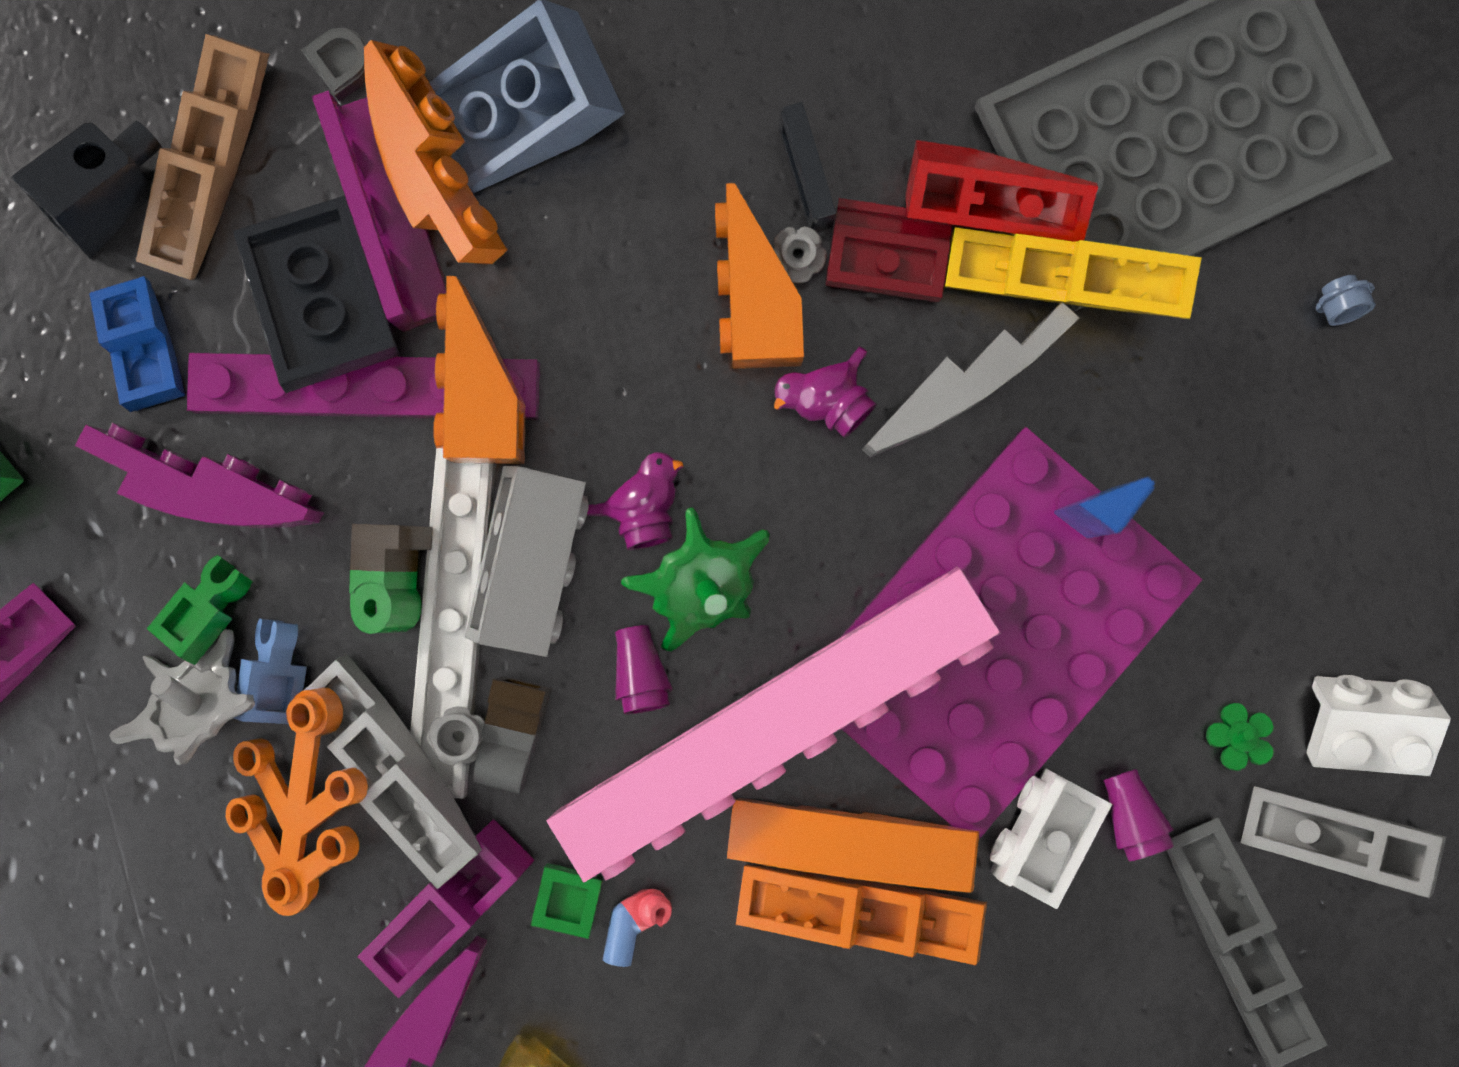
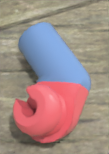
[603,889,672,967]

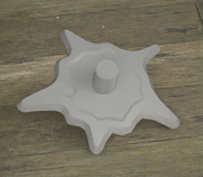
[109,629,255,765]

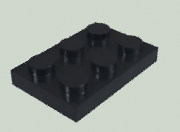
[233,195,400,393]

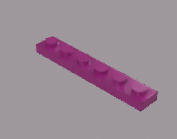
[187,353,540,420]

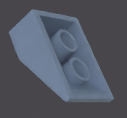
[429,0,625,193]

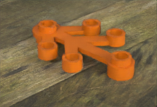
[226,687,368,916]

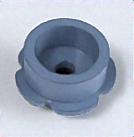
[1316,275,1376,326]

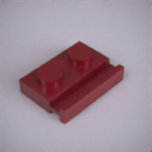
[825,198,952,302]

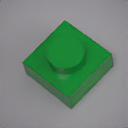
[531,863,604,939]

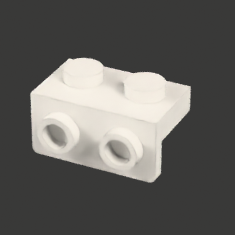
[1306,675,1451,776]
[990,768,1112,909]

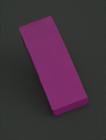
[357,819,534,999]

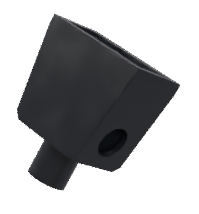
[11,120,162,259]

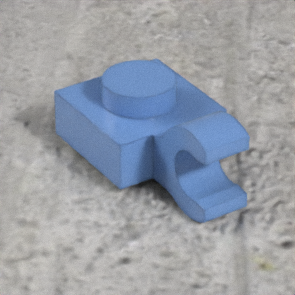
[234,618,307,724]

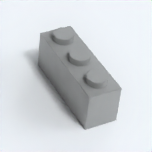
[465,466,588,657]

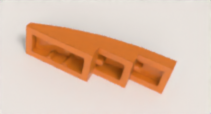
[727,798,980,893]
[736,864,987,965]

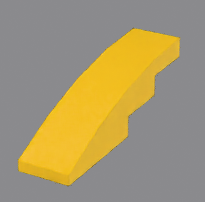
[944,227,1201,319]

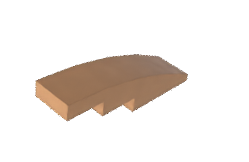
[136,34,270,280]

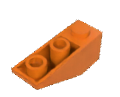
[715,183,804,369]
[434,276,526,464]

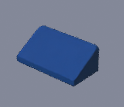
[1054,477,1155,538]

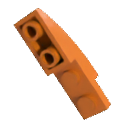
[364,40,508,264]

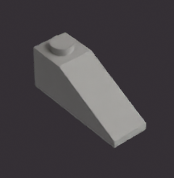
[1241,786,1447,898]

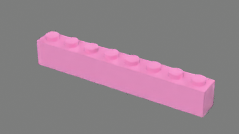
[546,566,1000,882]

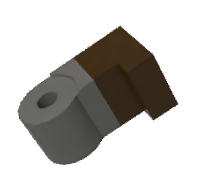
[473,676,552,794]

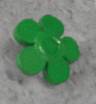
[1206,703,1274,771]

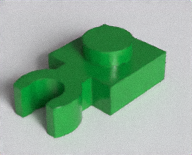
[147,555,253,666]

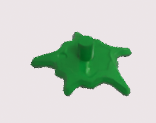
[621,507,770,652]

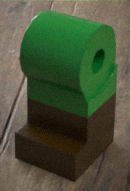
[349,524,433,634]

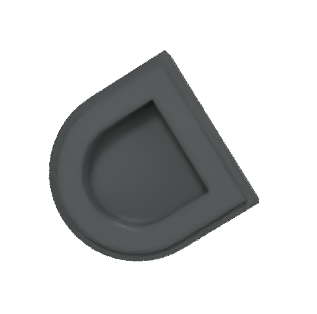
[301,28,367,102]

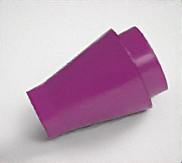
[615,625,673,715]
[1103,769,1174,862]

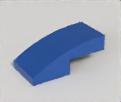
[89,276,185,413]

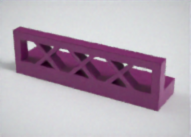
[312,91,446,332]

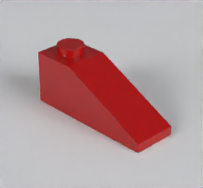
[905,140,1098,242]

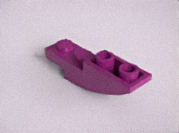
[75,422,324,528]

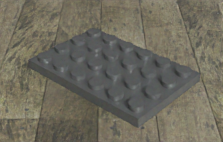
[974,0,1393,312]

